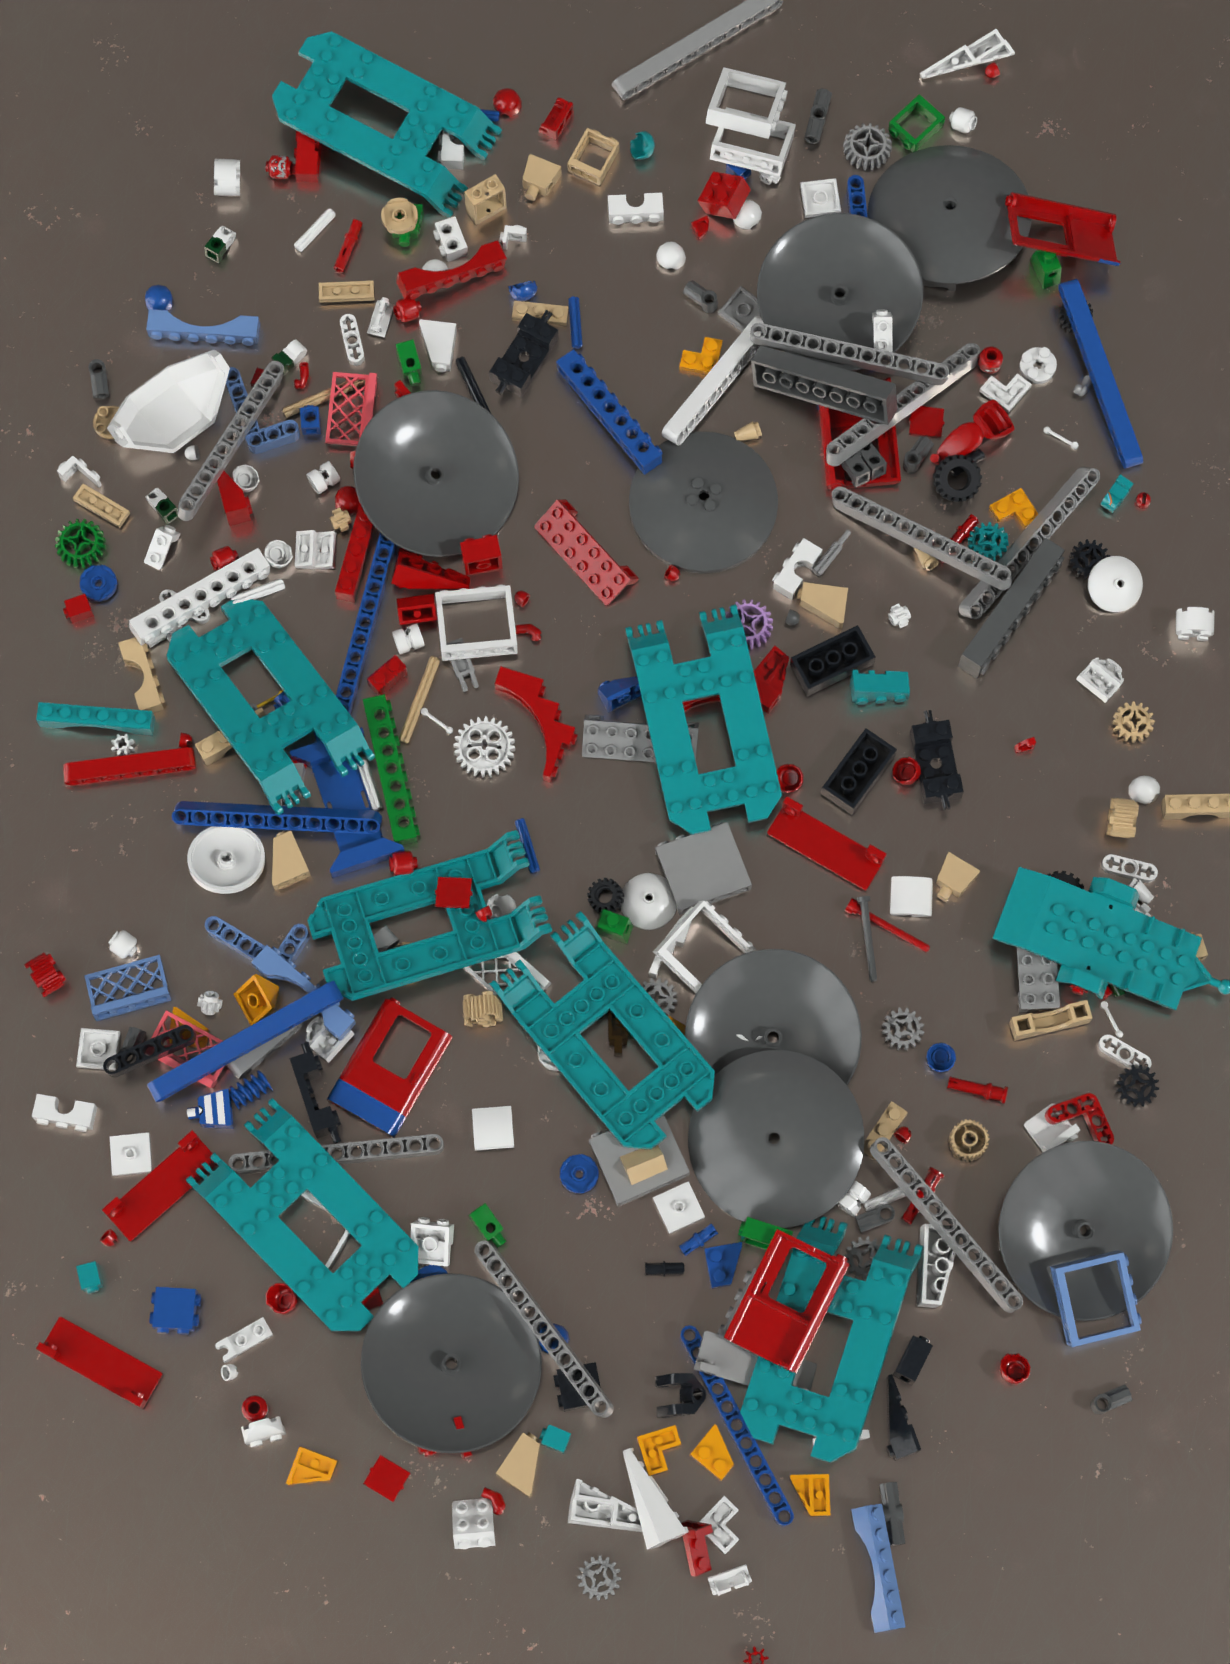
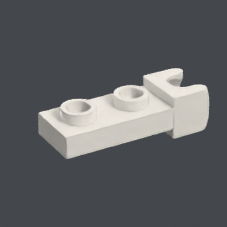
[215,1317,273,1363]

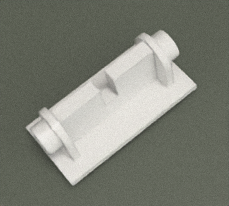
[367,297,395,338]
[708,1564,752,1596]

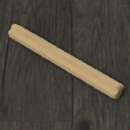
[282,374,366,418]
[399,656,440,744]

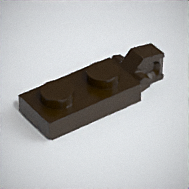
[608,1010,628,1056]

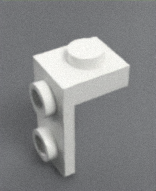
[872,309,893,352]
[57,456,101,488]
[144,525,181,570]

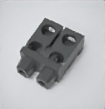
[841,443,887,488]

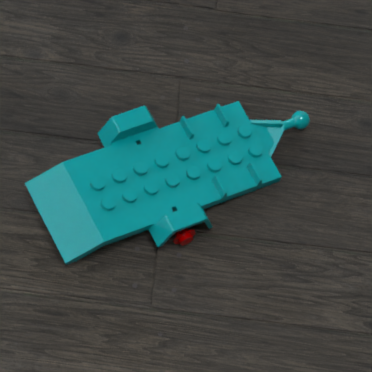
[993,867,1230,1011]

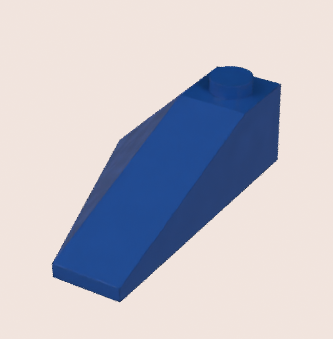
[598,676,641,713]

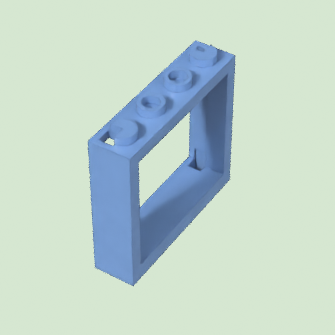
[1050,1250,1142,1347]

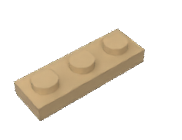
[319,281,374,303]
[512,300,569,326]
[73,484,130,528]
[864,1101,908,1161]

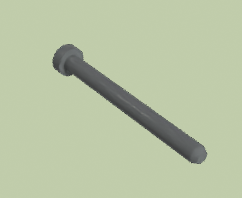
[857,896,877,982]

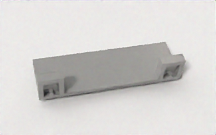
[582,714,699,762]
[1016,947,1060,1013]
[694,1331,817,1391]

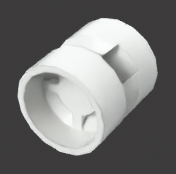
[306,461,341,495]
[392,623,425,654]
[837,1180,871,1217]

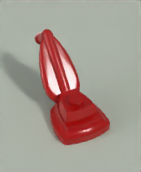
[930,400,1015,464]

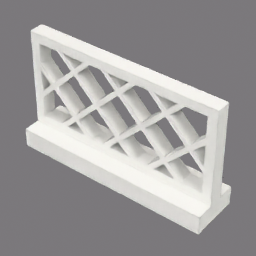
[464,952,552,995]

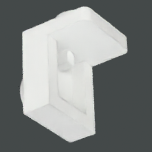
[500,225,527,250]

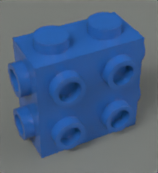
[149,1287,201,1335]

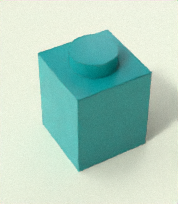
[76,1261,104,1294]
[539,1425,571,1454]

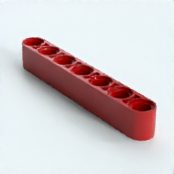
[63,747,196,786]

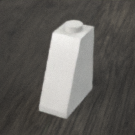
[419,319,457,372]

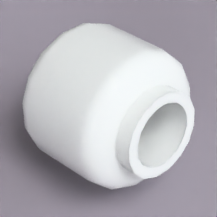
[949,107,977,133]
[108,930,138,959]

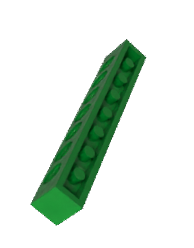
[363,694,420,845]

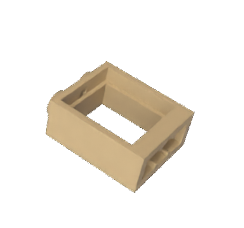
[567,128,619,186]
[464,174,507,226]

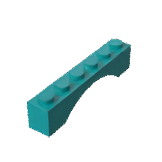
[36,702,155,736]

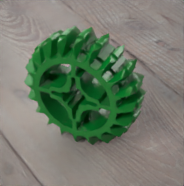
[55,518,106,568]

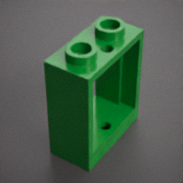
[888,94,945,152]
[738,1217,793,1250]

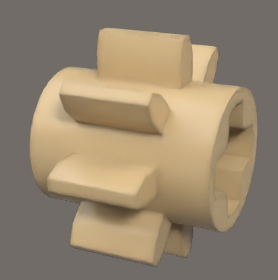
[329,508,352,532]

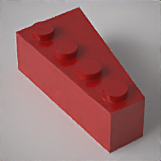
[292,131,322,183]

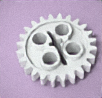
[453,716,515,778]

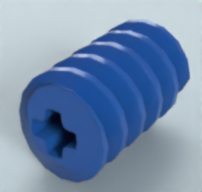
[229,1070,273,1110]

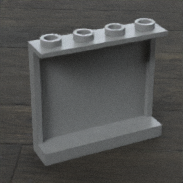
[655,822,752,915]
[589,1115,690,1207]

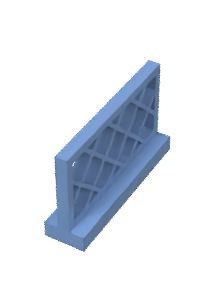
[84,955,172,1021]

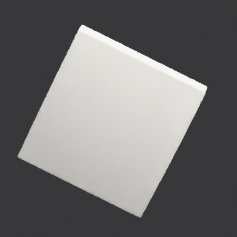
[295,530,337,569]
[890,876,933,917]
[472,1106,514,1151]

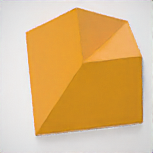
[233,974,279,1025]

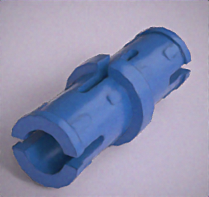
[679,1223,718,1256]

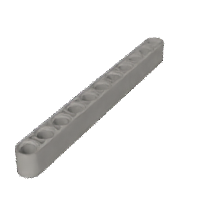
[612,0,783,100]
[750,323,949,385]
[826,343,980,466]
[177,361,284,521]
[959,467,1100,619]
[832,487,1012,590]
[226,926,400,1080]
[228,1134,444,1175]
[870,1137,1023,1313]
[475,1241,614,1418]

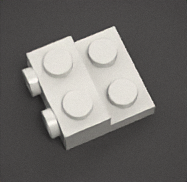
[411,1217,454,1266]

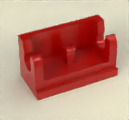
[539,97,574,140]

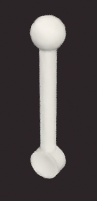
[1043,426,1079,450]
[421,708,453,734]
[1100,1001,1123,1038]

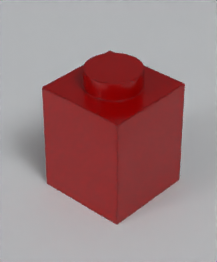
[63,594,94,624]

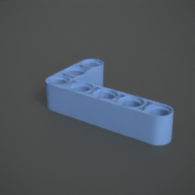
[226,367,300,454]
[205,916,310,963]

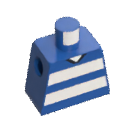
[187,1089,234,1129]

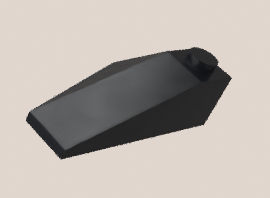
[887,1374,921,1461]

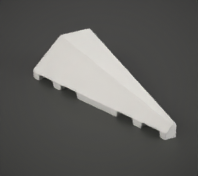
[920,29,1015,79]
[623,1448,689,1550]
[568,1479,643,1532]

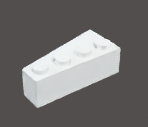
[916,1224,960,1308]

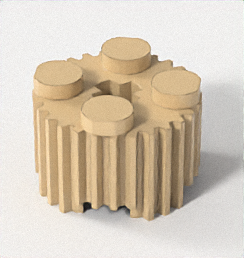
[1106,798,1139,838]
[463,991,503,1028]
[948,1119,990,1162]

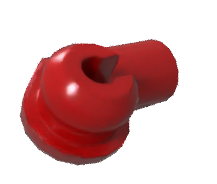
[294,362,309,390]
[515,624,542,641]
[481,1487,506,1515]

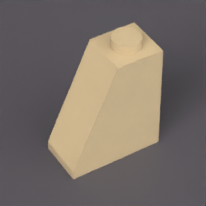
[797,582,848,629]
[272,831,311,891]
[496,1432,540,1498]

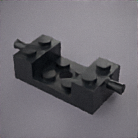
[489,310,559,398]
[910,710,964,810]
[289,1042,341,1144]

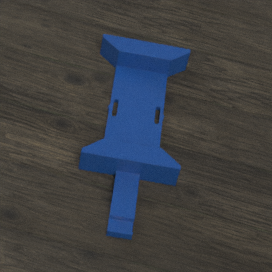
[290,727,405,879]

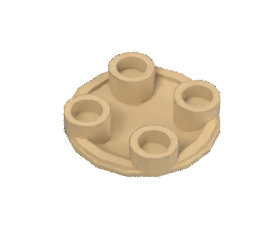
[93,406,119,439]

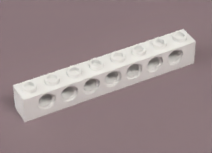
[129,548,270,646]

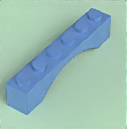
[146,309,260,346]
[251,945,356,1041]
[851,1504,906,1633]

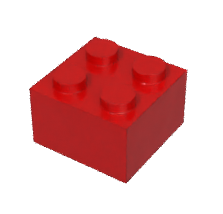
[697,171,751,219]
[460,534,503,576]

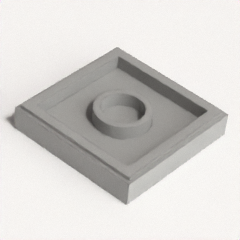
[718,286,761,332]

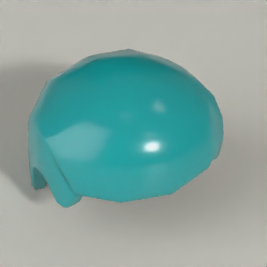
[630,131,655,160]

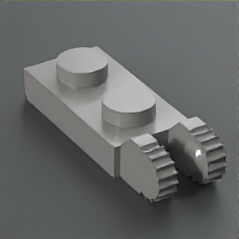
[446,638,479,692]

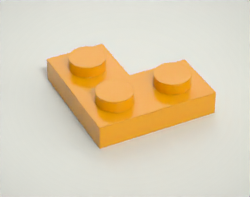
[679,337,723,375]
[989,488,1038,529]
[637,1425,681,1476]

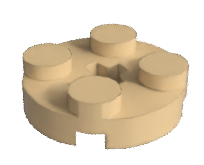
[381,198,418,234]

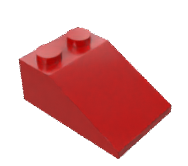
[213,466,253,526]

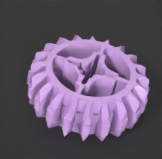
[725,599,773,650]

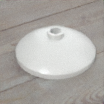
[1088,556,1143,612]
[620,873,677,930]

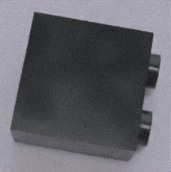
[893,1335,933,1386]
[553,1362,603,1412]

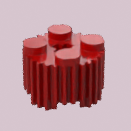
[24,952,66,997]

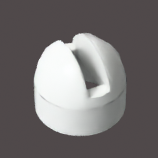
[185,445,200,460]
[221,1364,238,1381]

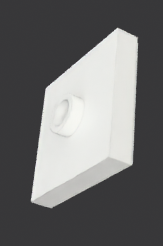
[800,178,841,218]
[76,1028,121,1070]
[110,1132,152,1176]
[653,1181,705,1234]

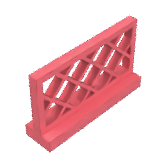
[325,372,378,446]
[145,1010,224,1089]

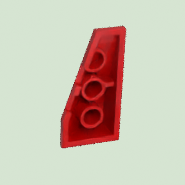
[391,548,470,589]

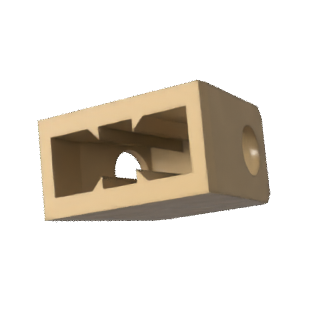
[522,154,562,201]
[936,852,980,902]

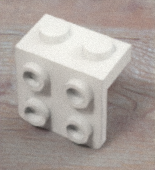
[1024,1103,1080,1152]
[452,1498,495,1549]

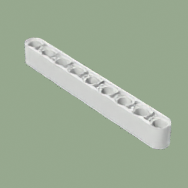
[662,316,764,445]

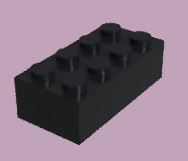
[790,625,876,697]
[821,728,897,815]

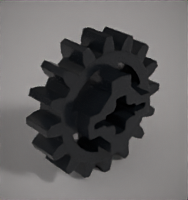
[1069,539,1110,580]
[1116,1065,1159,1107]

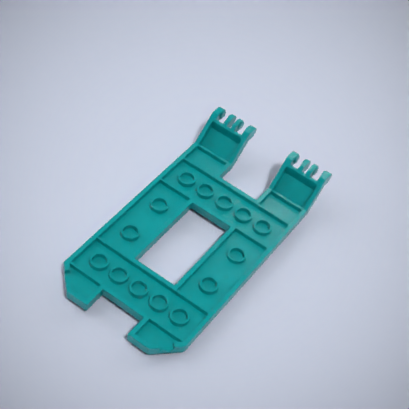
[272,31,502,218]
[167,599,375,816]
[625,604,782,835]
[307,830,552,1001]
[489,911,715,1150]
[186,1098,419,1332]
[740,1216,923,1463]

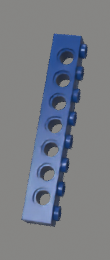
[556,349,663,475]

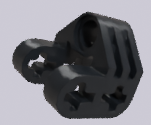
[655,1373,706,1418]

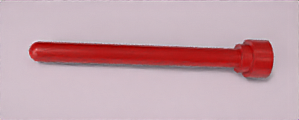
[845,898,930,952]

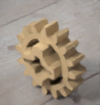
[1112,701,1155,743]

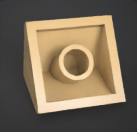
[620,1145,668,1185]

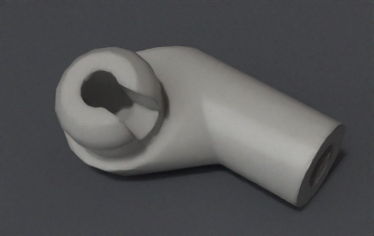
[1073,375,1092,397]

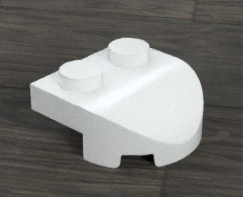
[1076,658,1124,703]
[306,1016,354,1063]
[241,1416,286,1447]

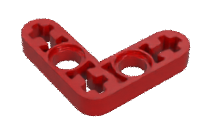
[1044,1093,1114,1144]

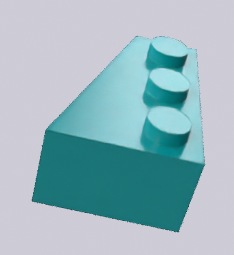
[850,670,910,705]

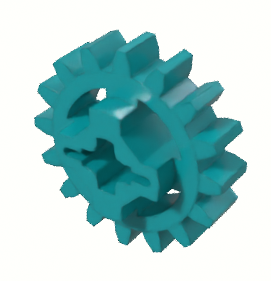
[968,522,1009,561]

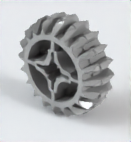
[843,122,892,171]

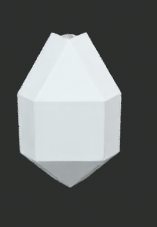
[107,350,230,453]

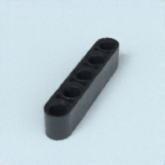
[103,1025,196,1077]

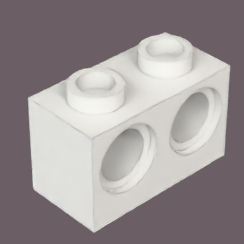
[433,216,468,262]

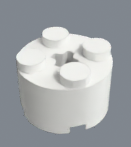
[214,158,240,196]
[1176,607,1215,641]

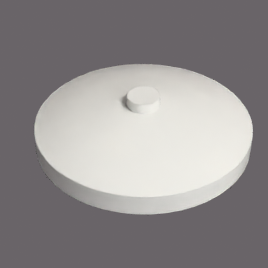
[187,826,265,894]

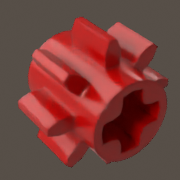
[743,1646,769,1664]

